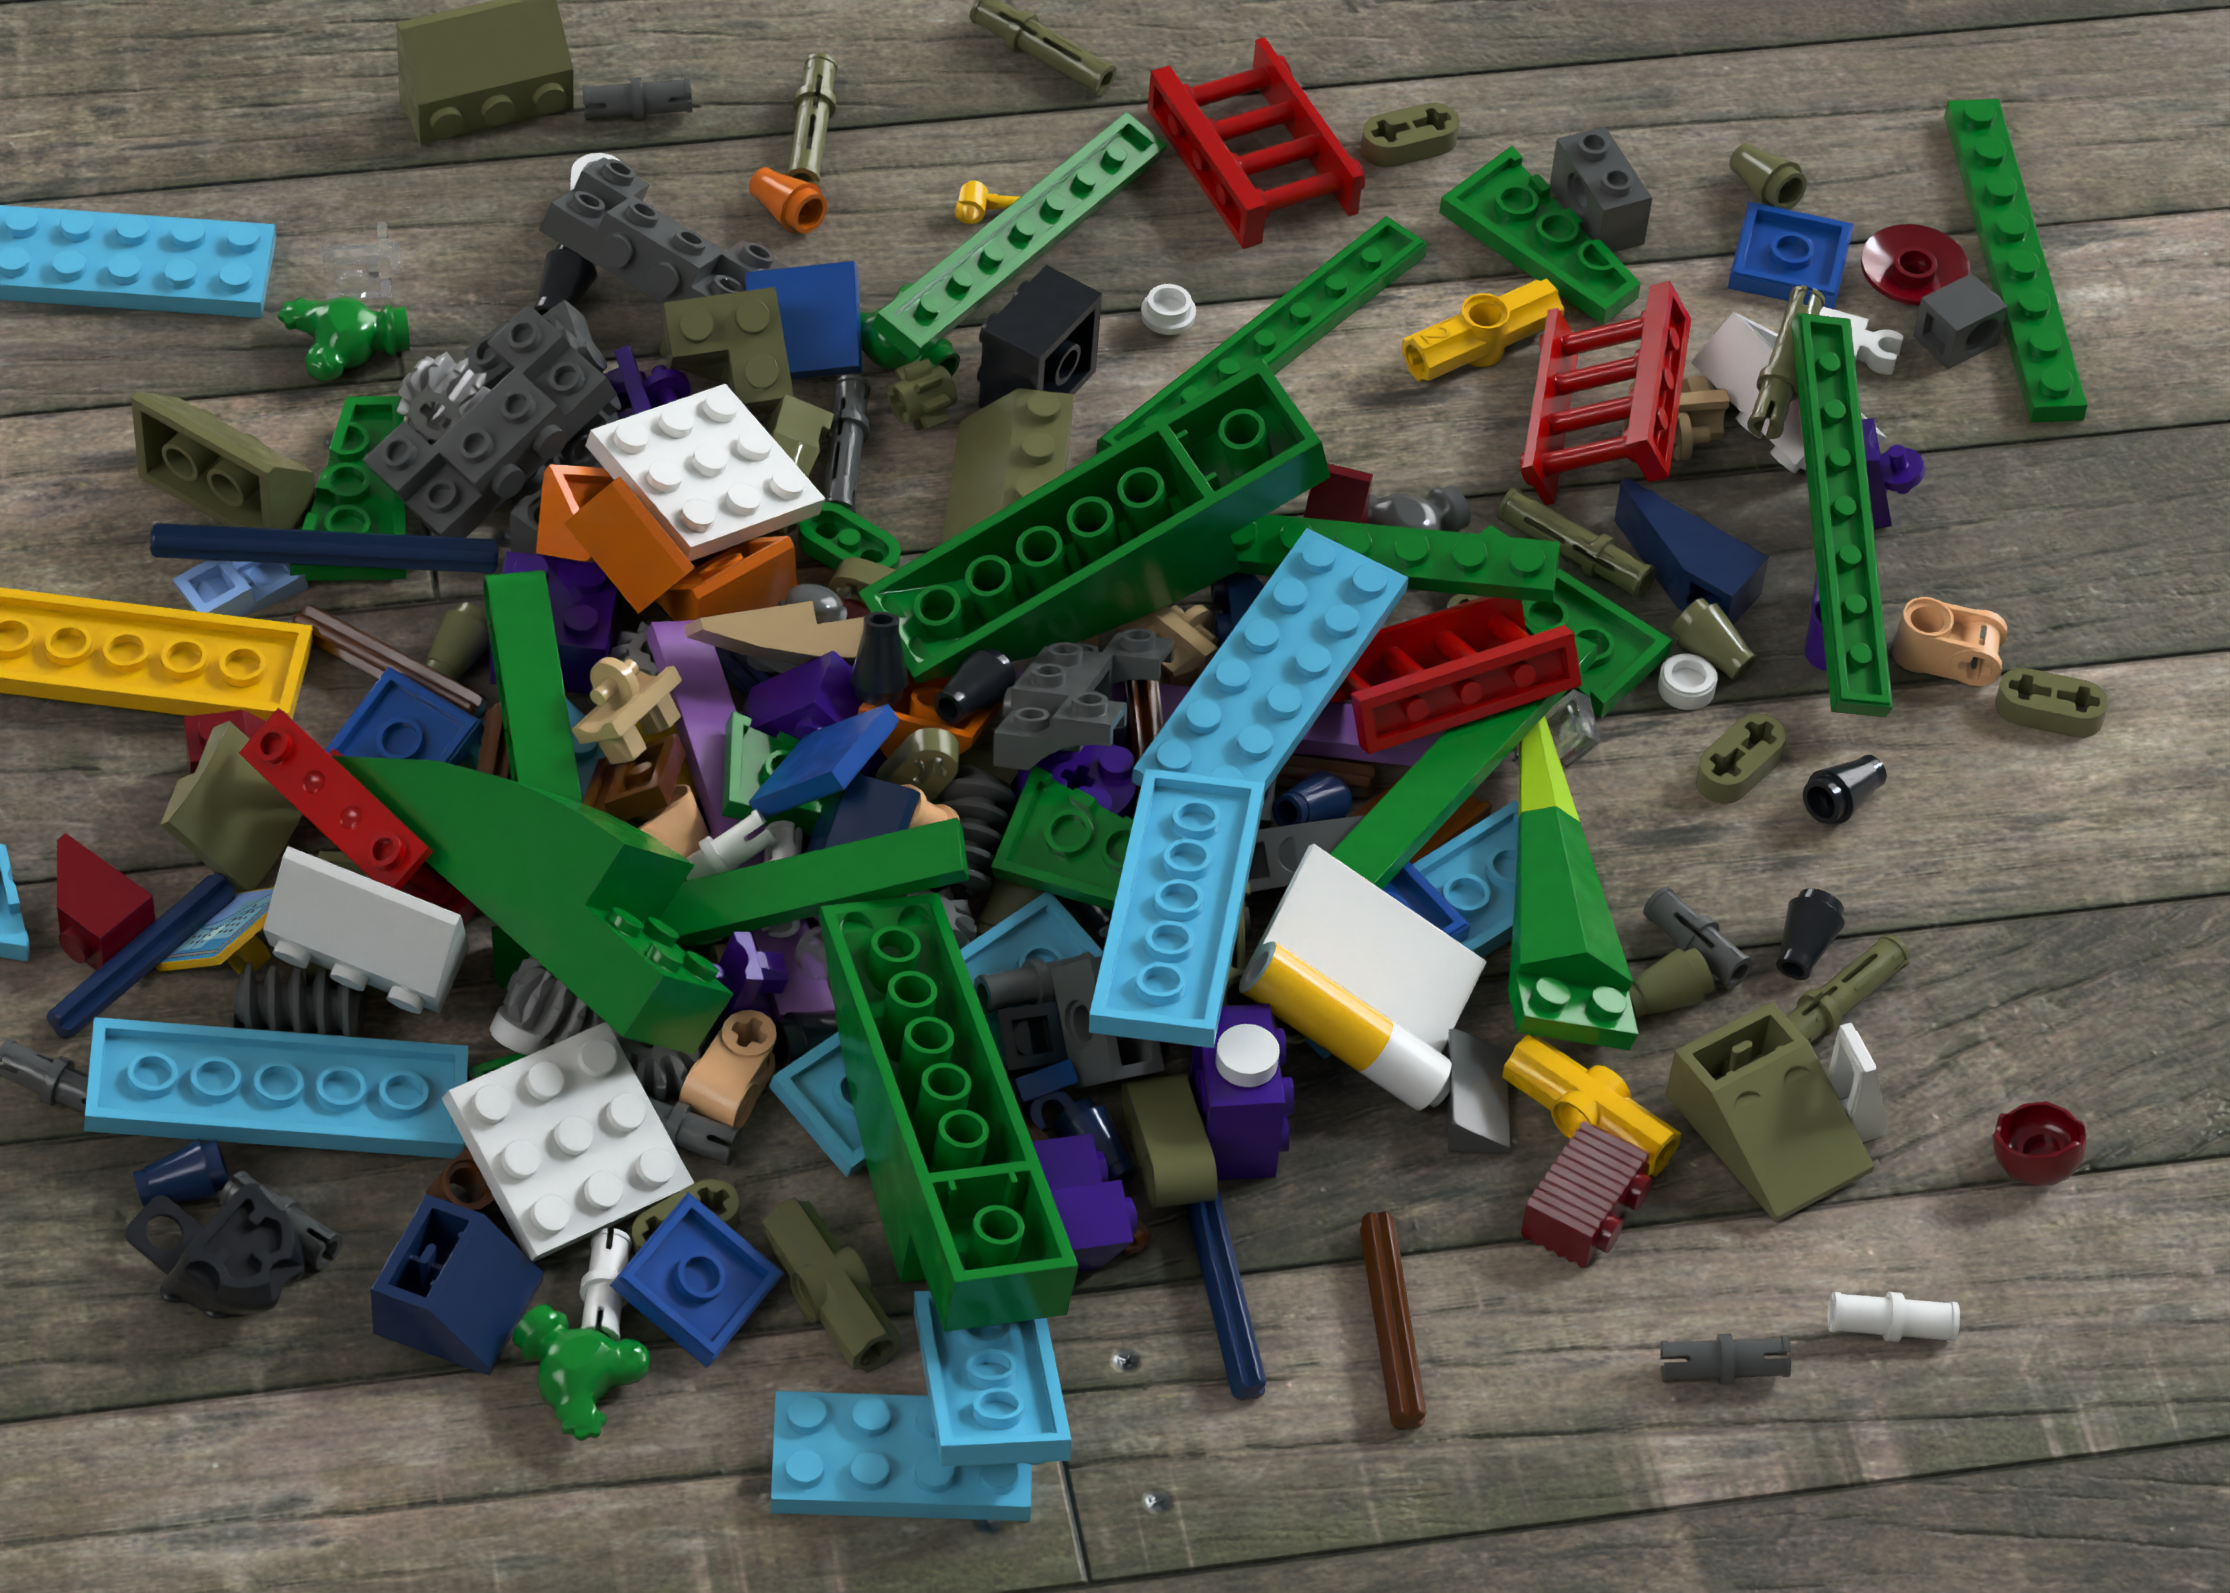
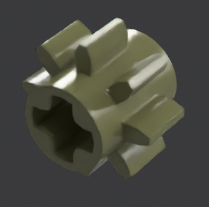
[888,359,957,431]

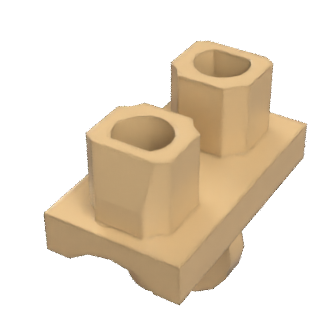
[1622,376,1730,461]
[1115,604,1218,686]
[571,657,682,764]

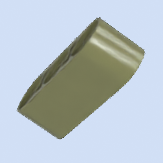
[1121,1073,1218,1208]

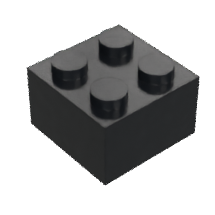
[977,265,1102,409]

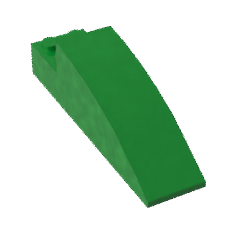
[859,359,1331,683]
[332,756,733,1055]
[819,893,1078,1332]

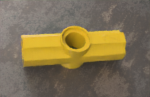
[1401,278,1564,382]
[1502,1034,1682,1177]

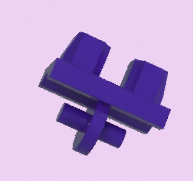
[604,345,691,420]
[1862,418,1925,529]
[710,932,789,1043]

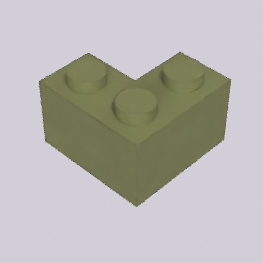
[661,287,794,415]

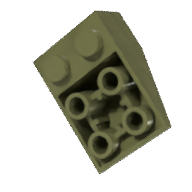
[1666,1001,1875,1223]

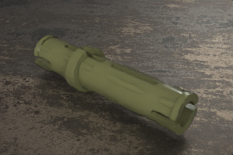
[969,0,1117,96]
[786,53,838,187]
[1747,285,1825,439]
[1497,488,1657,599]
[1786,934,1910,1043]

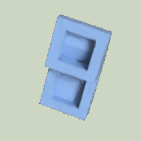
[173,560,309,617]

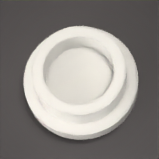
[1141,284,1196,335]

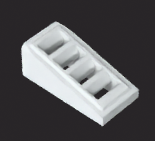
[1827,1023,1887,1142]

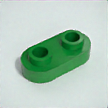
[798,502,901,571]

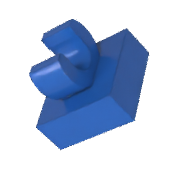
[1010,1059,1079,1130]

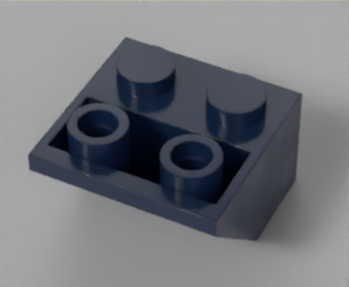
[371,1194,543,1376]

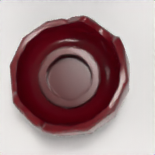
[1992,1101,2087,1186]

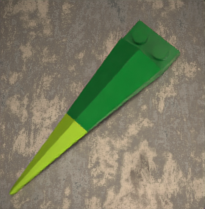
[1508,715,1638,1051]

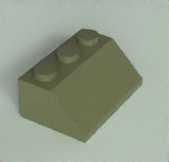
[396,0,574,145]
[941,388,1074,544]
[131,391,315,530]

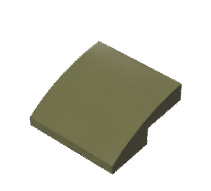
[160,721,302,892]

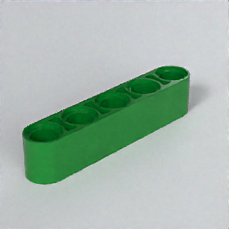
[483,570,582,803]

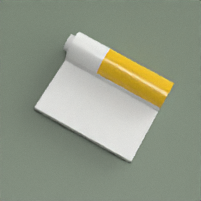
[1239,844,1487,1111]

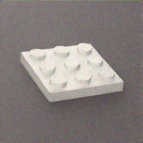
[585,384,825,561]
[442,1022,694,1262]

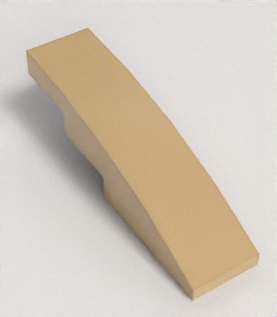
[684,601,864,666]

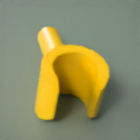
[955,181,1020,224]

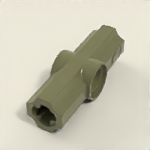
[762,1197,901,1373]

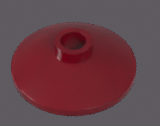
[1861,224,1970,306]

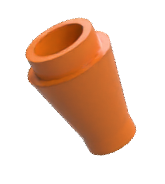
[749,167,827,234]

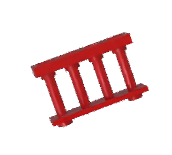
[1147,37,1365,249]
[1519,281,1691,505]
[1329,596,1582,755]
[239,707,479,925]

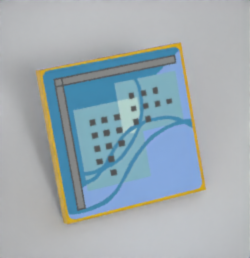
[156,887,274,974]

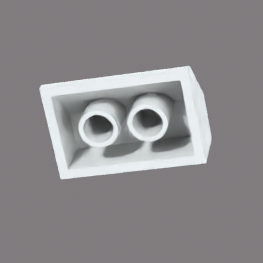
[1691,312,1887,473]
[263,846,469,1014]

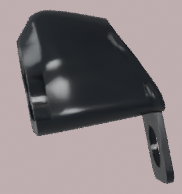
[125,1183,304,1319]

